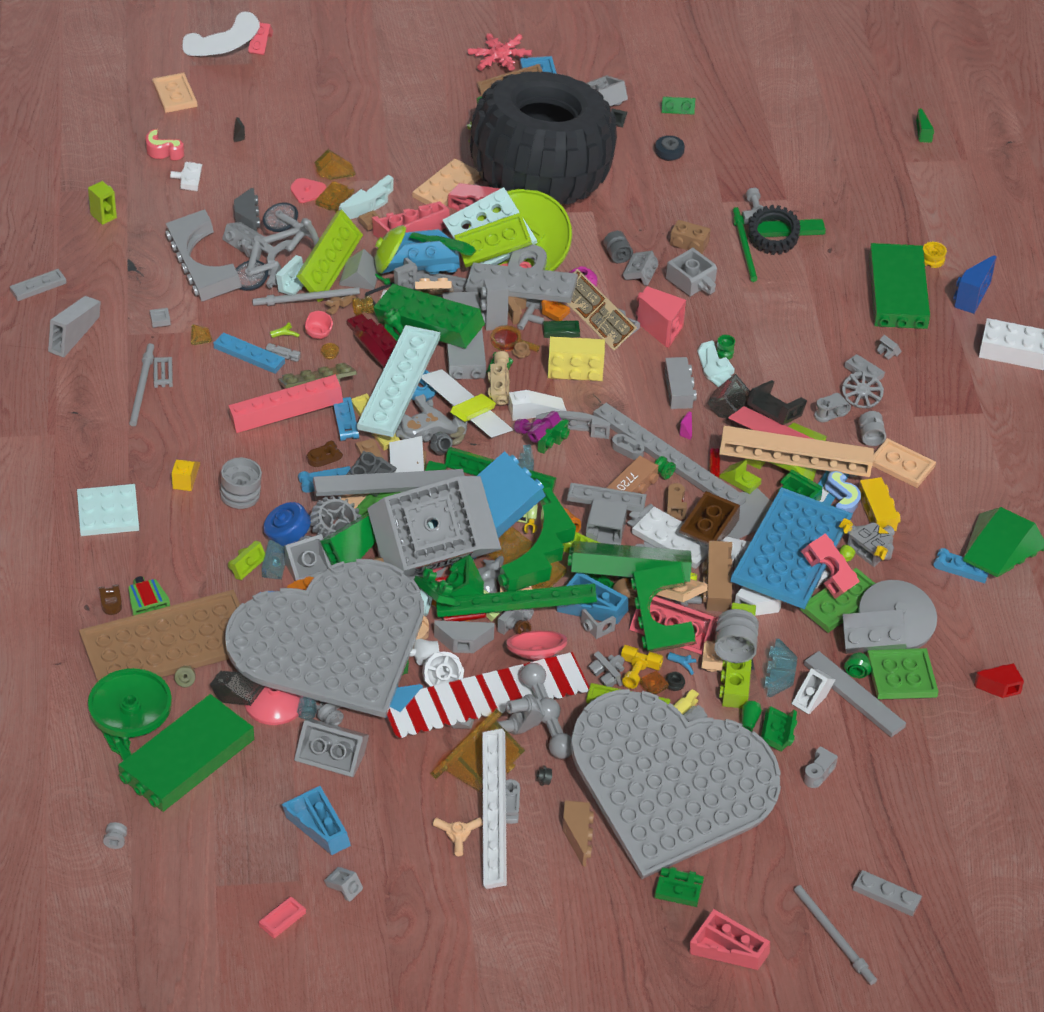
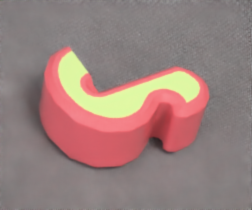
[145,129,184,161]

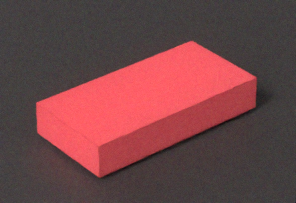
[259,896,306,939]

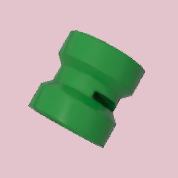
[716,335,735,360]

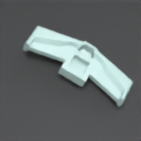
[697,340,747,397]

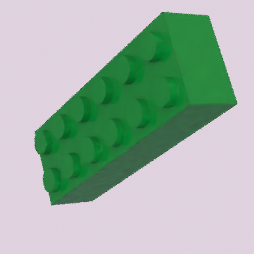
[373,284,485,349]

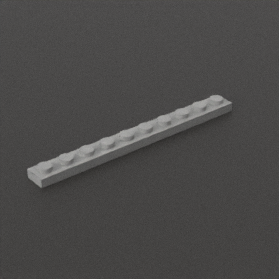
[593,403,746,506]

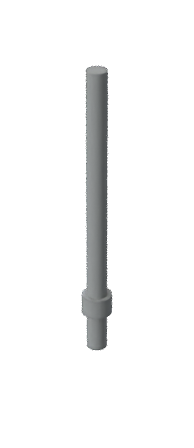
[253,287,360,306]
[129,343,154,426]
[794,885,877,985]

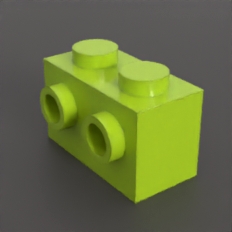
[88,181,117,225]

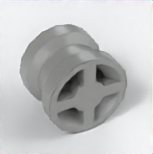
[317,703,344,726]
[103,822,127,849]

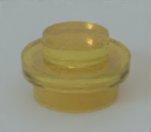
[321,343,339,360]

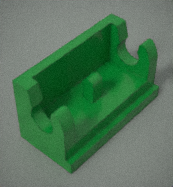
[778,470,823,501]

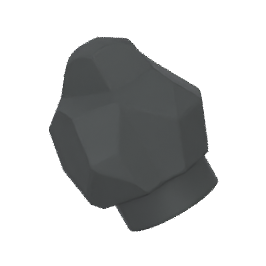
[430,432,453,455]

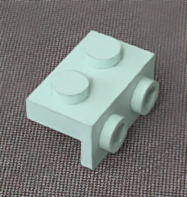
[276,255,304,295]

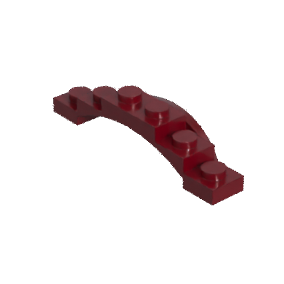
[347,313,397,368]

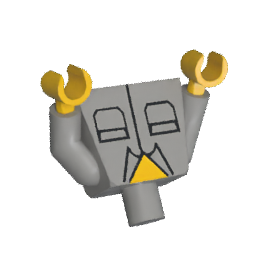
[839,518,895,567]

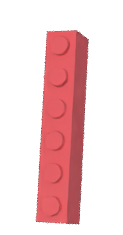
[228,374,343,433]

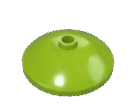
[375,225,406,273]

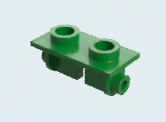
[662,97,696,114]

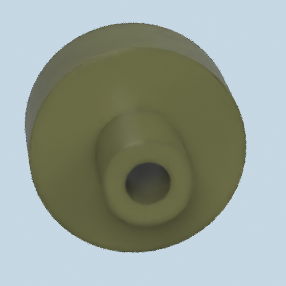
[175,665,196,687]

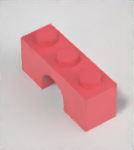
[801,533,860,599]

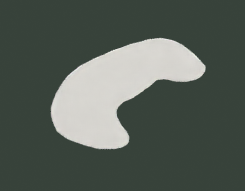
[183,12,260,56]

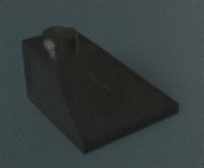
[707,374,753,423]
[210,671,265,705]

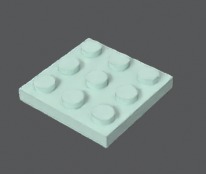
[77,484,139,536]

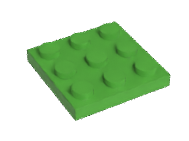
[867,648,938,699]

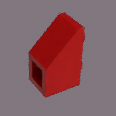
[974,663,1024,698]

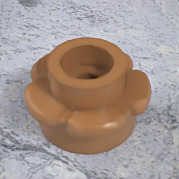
[513,342,530,359]

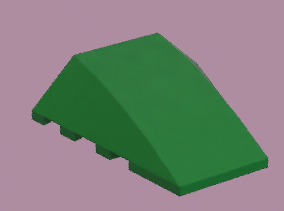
[963,507,1044,577]

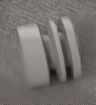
[220,457,262,509]
[714,609,759,663]

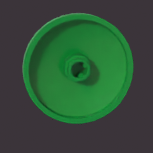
[88,668,172,738]

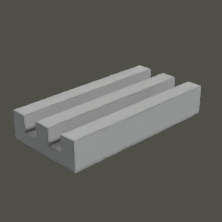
[154,357,173,388]

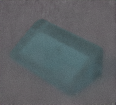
[262,540,286,580]

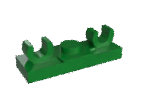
[414,568,456,605]

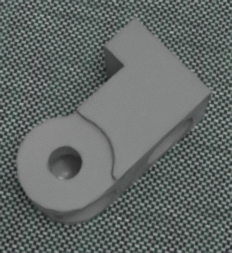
[804,746,838,788]

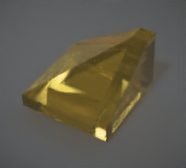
[191,324,212,345]

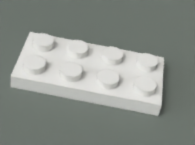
[632,507,708,569]

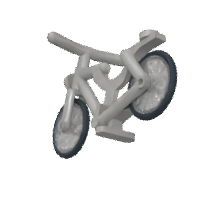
[236,202,319,290]

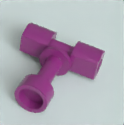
[514,411,561,442]

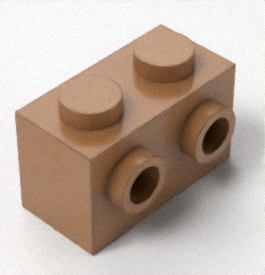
[670,220,711,254]

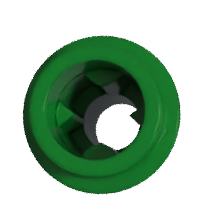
[741,701,762,732]

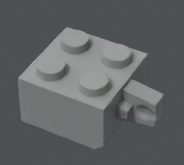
[666,248,717,296]

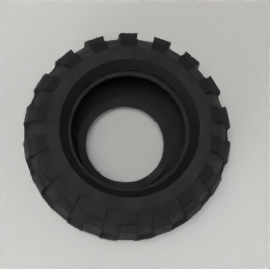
[470,71,617,205]

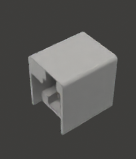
[586,499,628,545]

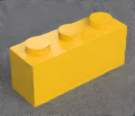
[858,477,900,531]

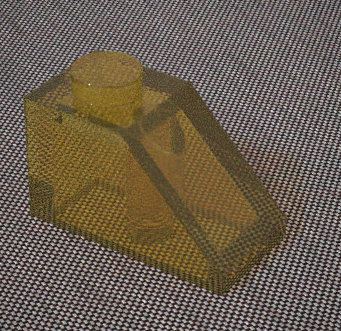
[314,149,356,180]

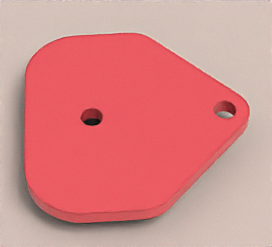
[290,178,326,203]

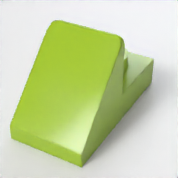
[719,460,761,494]

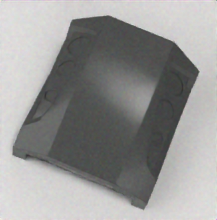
[346,451,397,496]

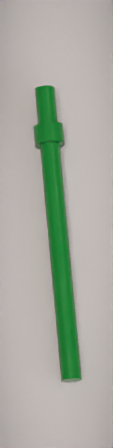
[732,207,758,282]

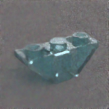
[764,638,798,697]

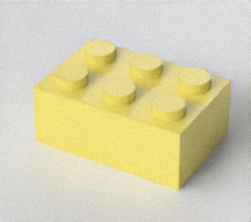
[548,337,605,381]

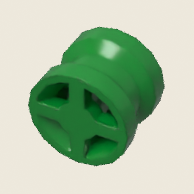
[655,456,676,480]

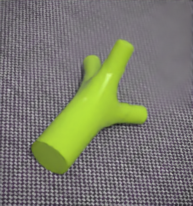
[270,322,300,338]

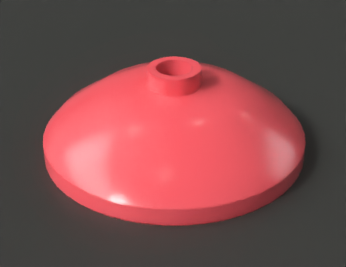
[507,631,567,661]
[244,682,306,725]

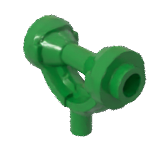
[383,309,404,342]

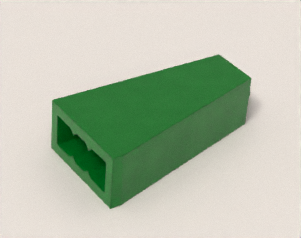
[320,512,376,565]

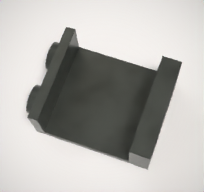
[747,380,807,425]

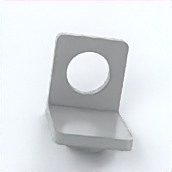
[581,609,616,639]

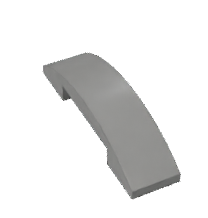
[536,411,610,439]

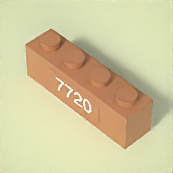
[607,456,659,494]

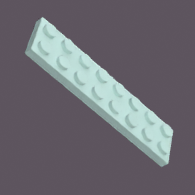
[357,325,440,437]

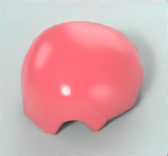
[304,310,333,339]

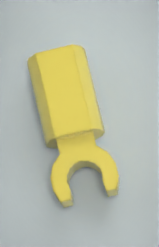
[673,689,699,715]

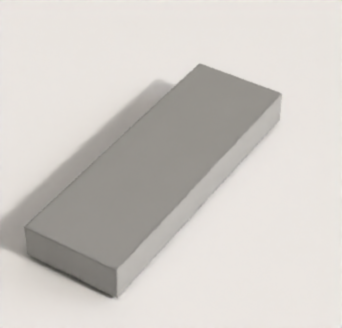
[9,269,67,301]

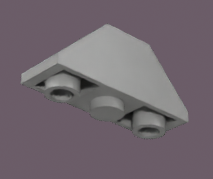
[434,620,495,653]

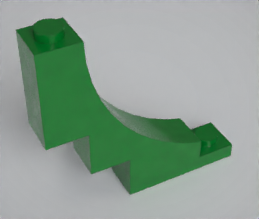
[498,487,576,592]

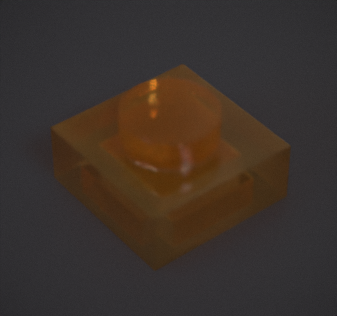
[640,670,669,695]

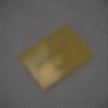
[315,181,354,213]

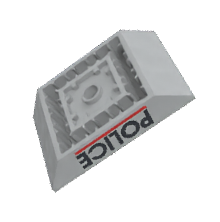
[367,476,502,576]

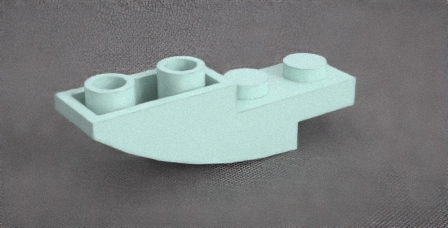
[339,175,393,219]

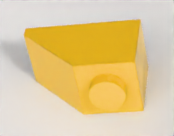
[172,459,200,491]

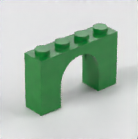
[631,563,697,652]

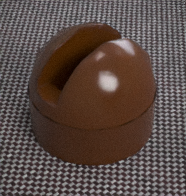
[514,620,532,634]

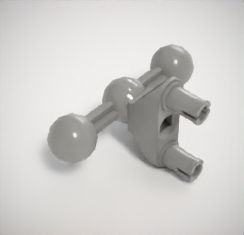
[492,663,572,759]

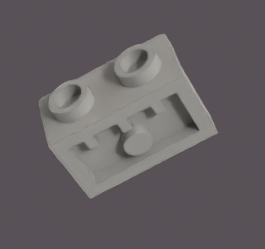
[222,222,265,254]
[623,251,658,286]
[394,258,418,290]

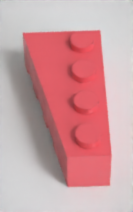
[372,201,450,239]

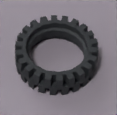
[748,205,800,255]

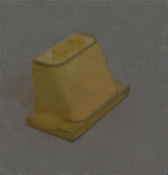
[430,708,525,793]

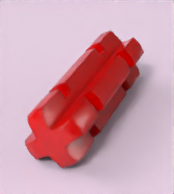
[709,448,720,478]

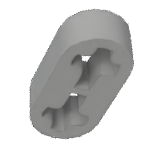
[612,434,644,460]

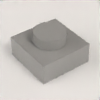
[150,308,171,327]

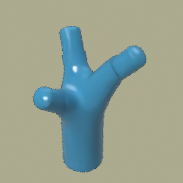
[668,652,696,675]

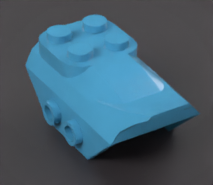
[381,229,460,274]

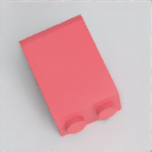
[636,286,686,348]

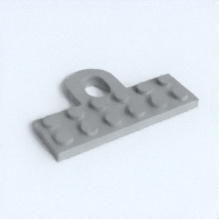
[465,244,578,303]

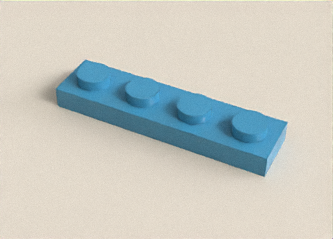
[213,332,285,374]

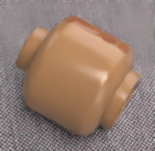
[613,578,638,607]

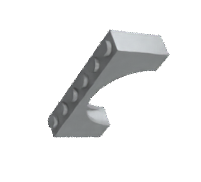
[165,209,242,302]

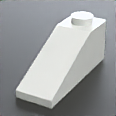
[508,390,566,421]

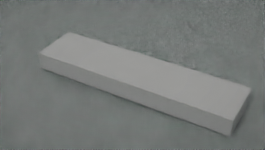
[567,483,647,513]

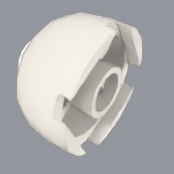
[422,651,464,687]

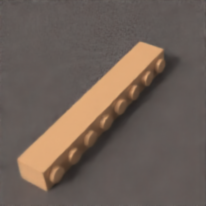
[720,426,874,477]

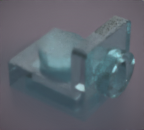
[517,445,534,471]

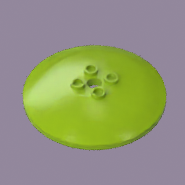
[469,189,572,271]

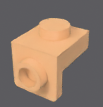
[702,641,723,672]

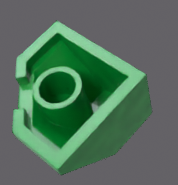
[442,555,484,597]

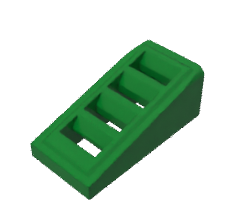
[916,108,934,143]

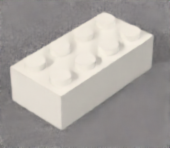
[979,318,1044,370]

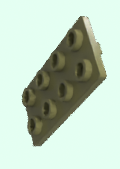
[278,363,357,388]

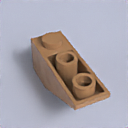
[563,801,594,867]

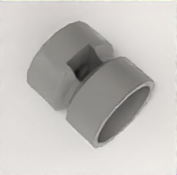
[859,411,886,446]

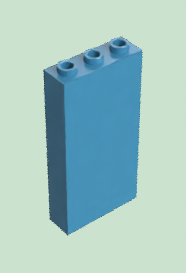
[431,451,546,566]

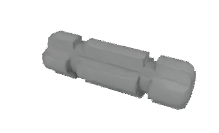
[266,343,301,362]

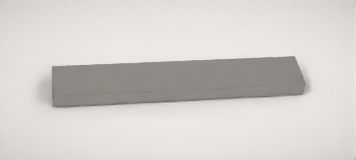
[804,651,906,737]

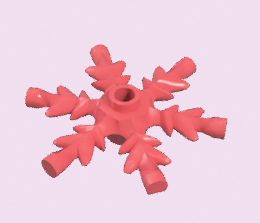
[468,33,532,71]

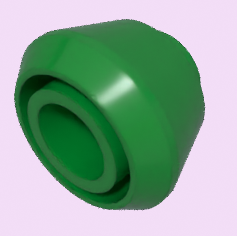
[844,653,872,679]

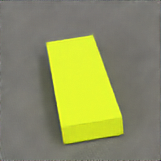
[451,394,496,422]

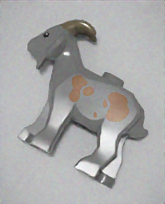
[396,394,468,445]

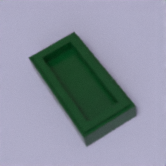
[543,320,580,338]

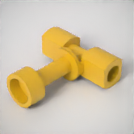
[621,645,663,689]

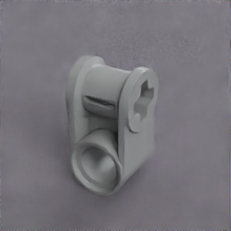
[814,393,851,422]

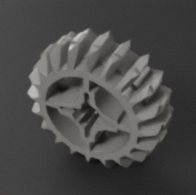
[310,495,362,538]

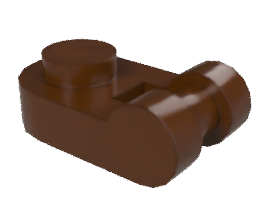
[307,440,343,467]
[99,584,122,615]

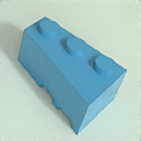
[557,573,628,624]
[282,786,351,855]

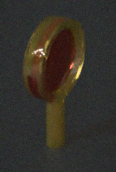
[491,325,540,352]

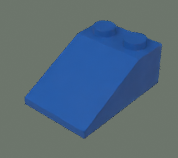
[953,255,997,314]

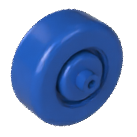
[263,502,311,547]

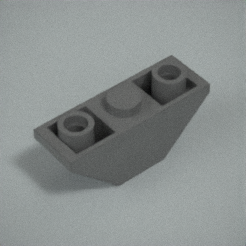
[234,188,260,232]

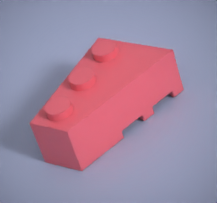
[448,183,501,211]
[690,909,770,970]

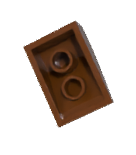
[679,491,740,545]

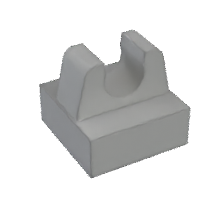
[877,335,902,360]

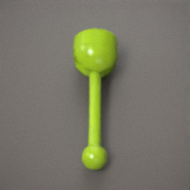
[828,545,856,579]

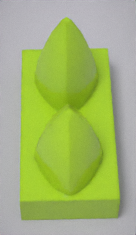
[228,541,267,580]

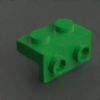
[761,706,798,752]

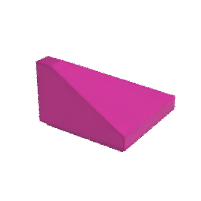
[680,411,692,440]

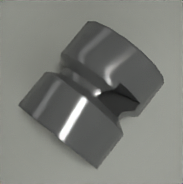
[604,230,633,263]

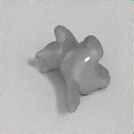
[478,556,504,593]

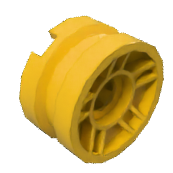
[923,242,947,268]

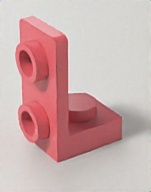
[248,22,273,55]

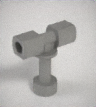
[742,188,777,224]

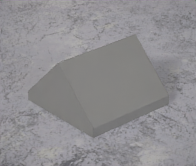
[340,249,379,290]
[284,534,332,581]

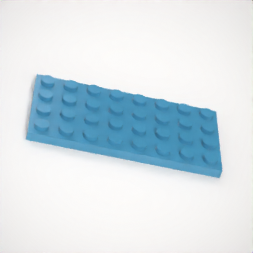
[731,487,853,609]

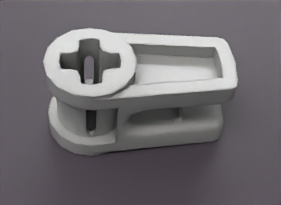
[506,779,520,824]

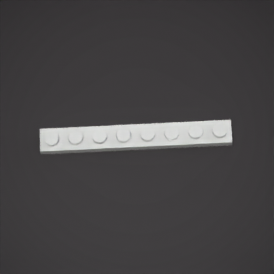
[483,729,507,889]

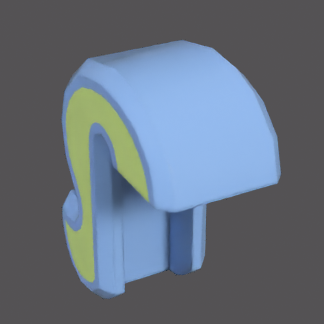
[825,471,861,513]

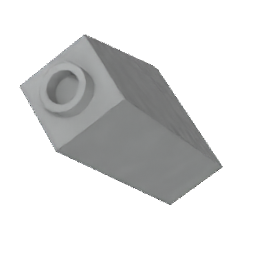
[48,296,101,357]

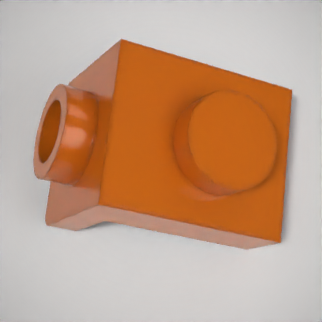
[541,300,570,321]

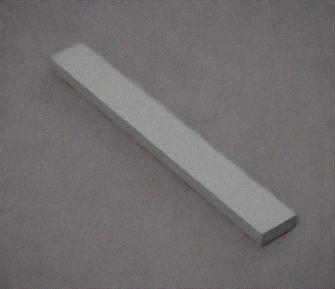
[313,469,465,496]

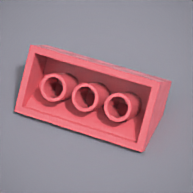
[629,595,719,655]

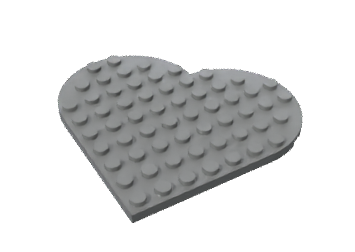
[225,559,424,718]
[571,689,781,879]

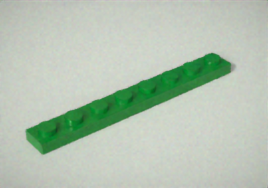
[437,583,597,617]

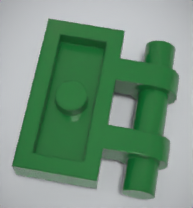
[655,867,704,907]

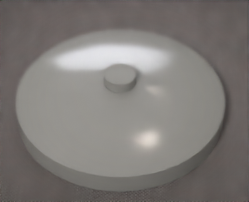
[858,580,937,649]

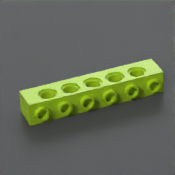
[719,603,756,709]

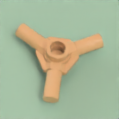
[433,817,483,856]

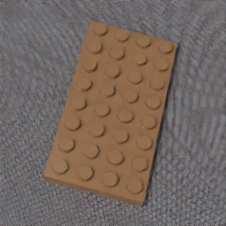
[79,589,240,682]

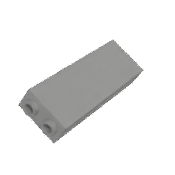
[443,291,486,379]

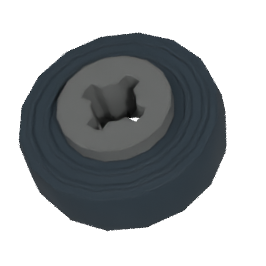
[655,135,685,160]

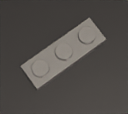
[853,870,922,917]

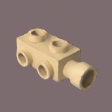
[488,351,510,405]

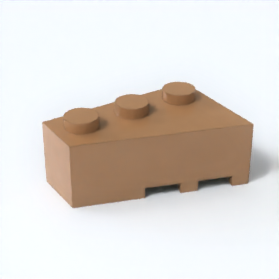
[702,541,732,612]

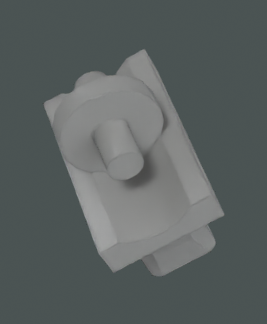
[589,651,625,687]

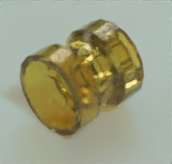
[352,295,374,316]

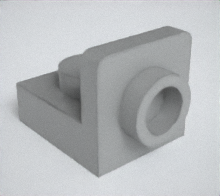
[324,867,363,901]

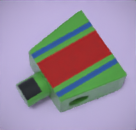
[128,576,170,616]

